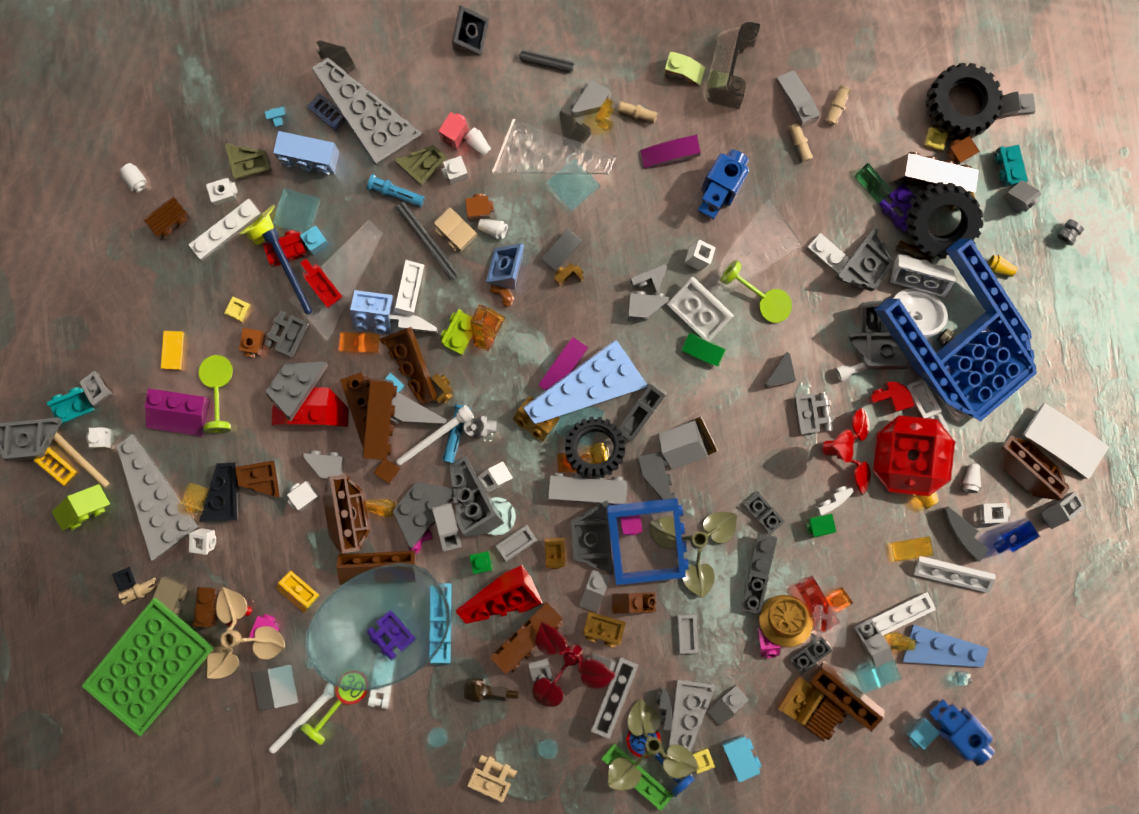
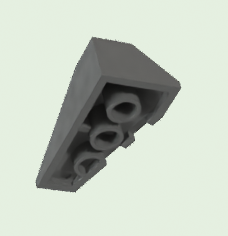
[450,456,504,536]

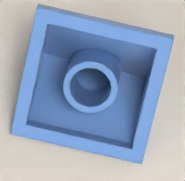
[486,243,524,290]

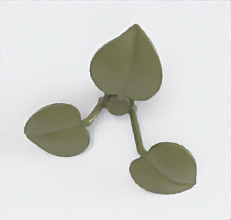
[649,512,737,598]
[608,699,699,791]

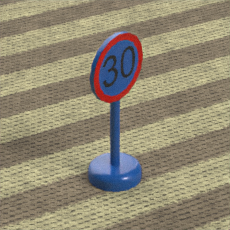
[626,730,695,797]

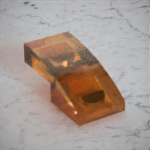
[339,331,380,353]

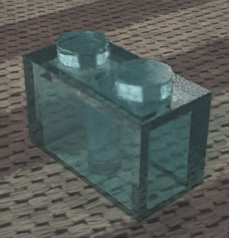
[854,658,902,693]

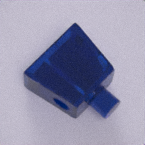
[993,518,1040,554]

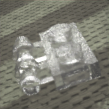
[810,605,849,648]

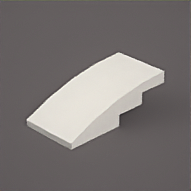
[1023,403,1109,479]

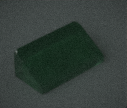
[855,163,892,203]

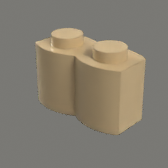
[434,207,477,252]

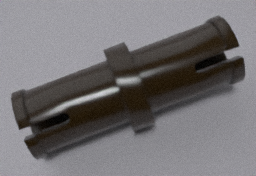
[895,239,934,263]

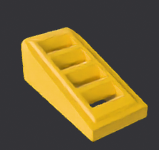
[34,447,77,486]

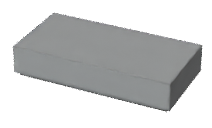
[495,525,537,562]
[677,614,698,654]

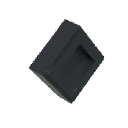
[112,566,138,592]

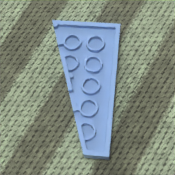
[523,340,648,424]

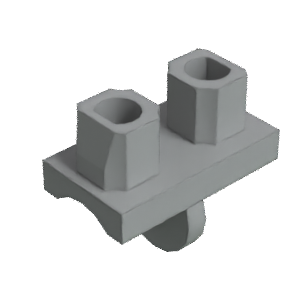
[463,416,497,439]

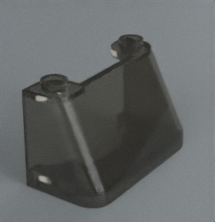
[705,22,760,110]

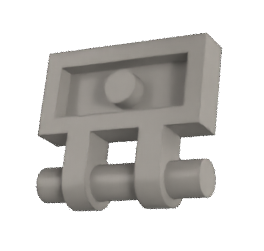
[795,392,833,435]

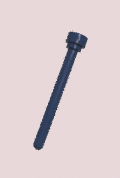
[262,228,312,315]

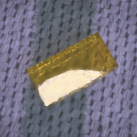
[891,536,934,562]

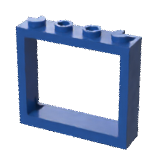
[607,498,689,585]

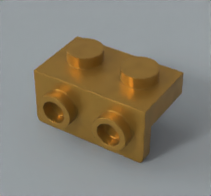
[513,396,560,442]
[583,612,626,648]
[779,676,824,726]

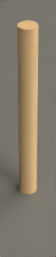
[53,432,110,489]

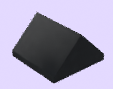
[452,6,489,55]

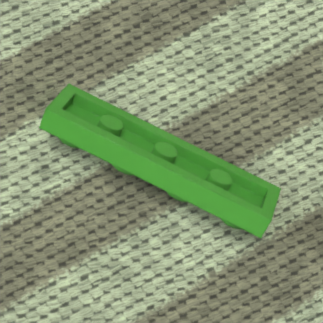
[601,744,673,811]

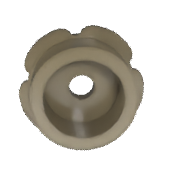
[937,328,955,346]

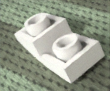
[816,486,853,516]

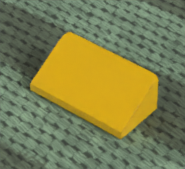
[276,570,320,613]

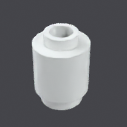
[119,163,147,192]

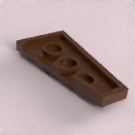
[380,327,438,405]

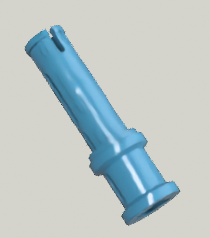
[366,174,425,208]
[442,404,471,463]

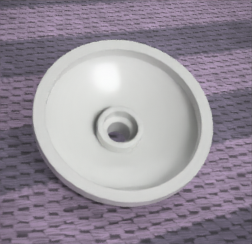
[894,289,948,337]

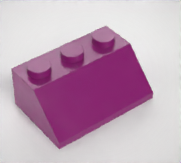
[145,388,210,437]

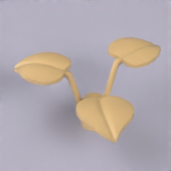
[207,588,285,679]

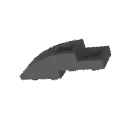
[741,533,777,614]

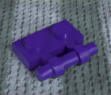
[879,183,917,232]
[367,610,417,661]

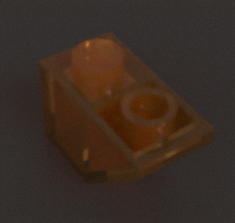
[470,304,505,351]

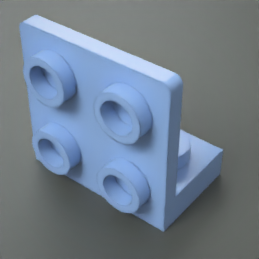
[350,290,393,334]

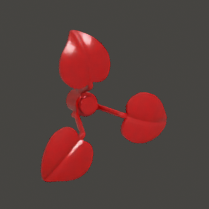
[823,407,871,495]

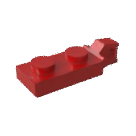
[300,259,343,309]

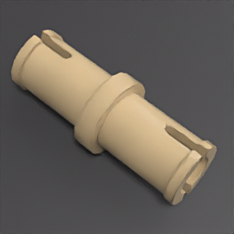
[825,85,851,125]
[618,101,658,124]
[788,123,813,163]
[119,577,159,605]

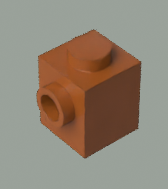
[947,136,980,166]
[465,194,494,221]
[239,328,265,358]

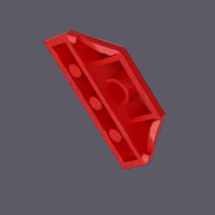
[271,387,349,427]

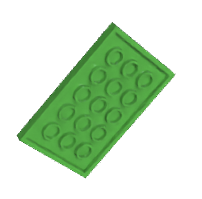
[82,597,214,737]

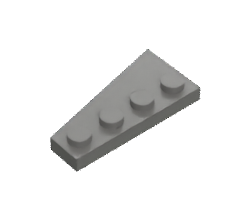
[669,679,716,752]

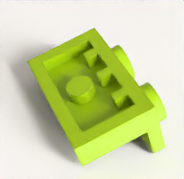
[440,309,480,355]

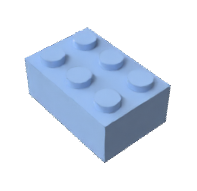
[273,131,340,175]

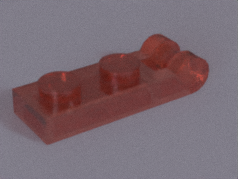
[795,576,840,632]

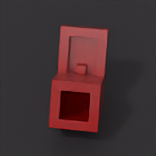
[868,381,915,413]

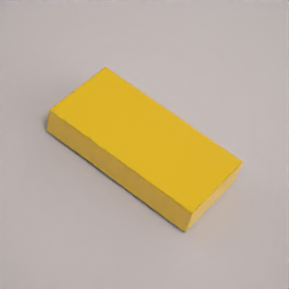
[161,331,184,370]

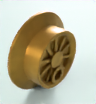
[759,595,813,647]

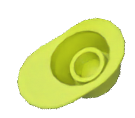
[239,205,275,245]

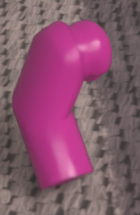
[408,530,433,554]

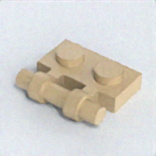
[468,755,517,802]

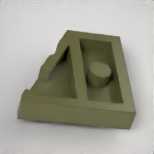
[225,143,271,180]
[395,145,448,186]

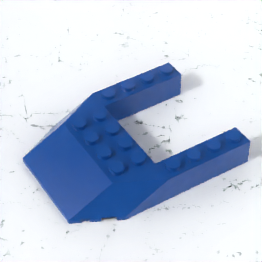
[875,239,1037,421]

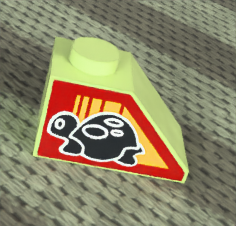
[664,51,705,86]

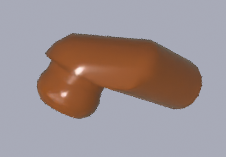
[490,285,514,307]

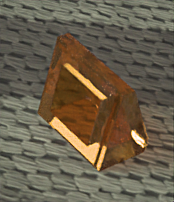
[825,587,853,614]

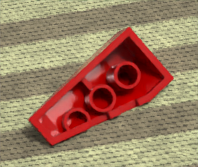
[456,565,542,624]

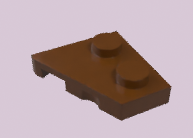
[235,460,280,497]

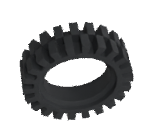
[565,417,625,479]

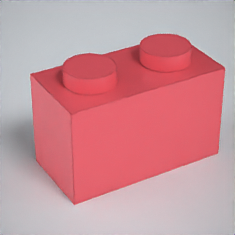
[438,112,469,150]

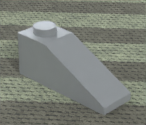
[776,70,820,128]
[390,392,448,425]

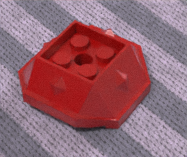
[873,415,956,497]

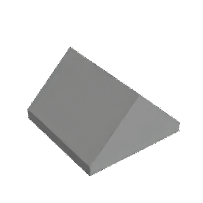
[659,421,708,469]
[252,664,298,711]

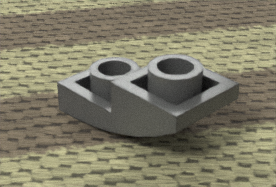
[542,228,582,271]
[743,492,785,534]
[790,634,833,675]
[655,688,672,731]

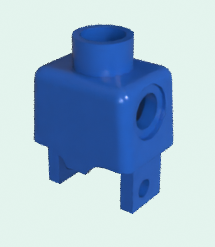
[697,149,749,220]
[929,699,995,766]

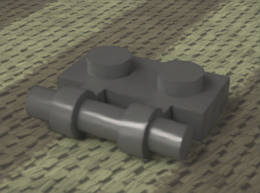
[264,310,309,358]

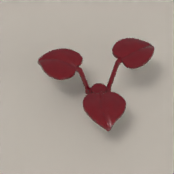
[532,622,616,707]

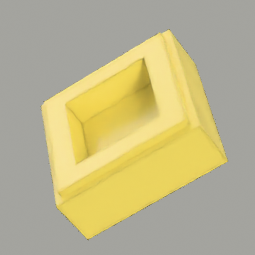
[924,127,949,151]
[224,296,251,322]
[692,748,715,774]

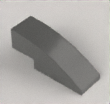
[618,382,668,442]
[942,506,989,562]

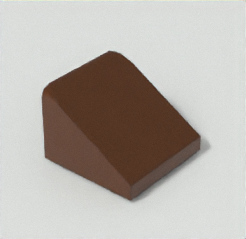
[373,460,401,485]

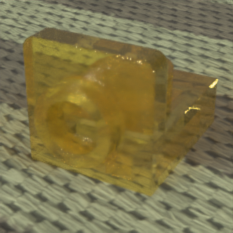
[595,98,614,131]
[181,482,208,513]

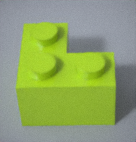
[51,484,110,531]

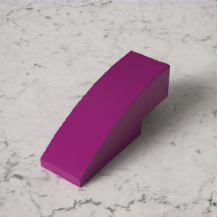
[640,135,701,169]
[538,337,589,390]

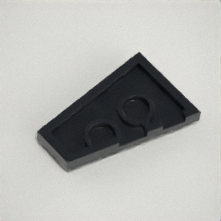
[199,462,239,522]

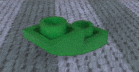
[682,333,727,367]

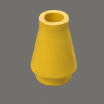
[987,255,1017,277]

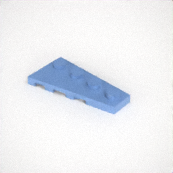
[902,625,989,667]

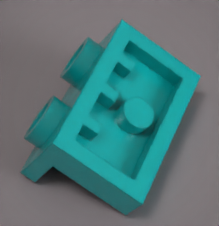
[994,144,1028,187]
[46,387,95,425]

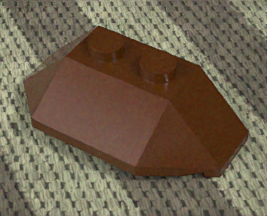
[1001,435,1070,501]
[323,474,370,554]

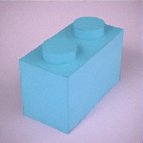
[722,735,762,783]

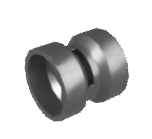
[1057,219,1084,246]

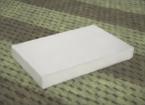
[666,276,734,341]

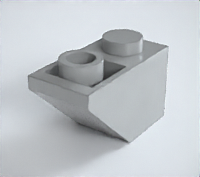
[570,79,611,117]
[1003,181,1042,213]
[628,291,669,321]
[303,450,345,479]
[432,503,462,552]
[854,618,893,668]

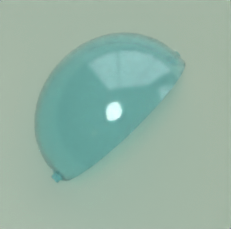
[305,563,450,690]

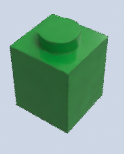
[805,514,837,538]
[469,551,493,574]

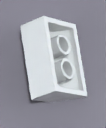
[890,254,956,297]

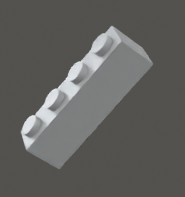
[549,473,627,505]
[591,657,639,739]

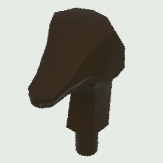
[464,678,519,702]

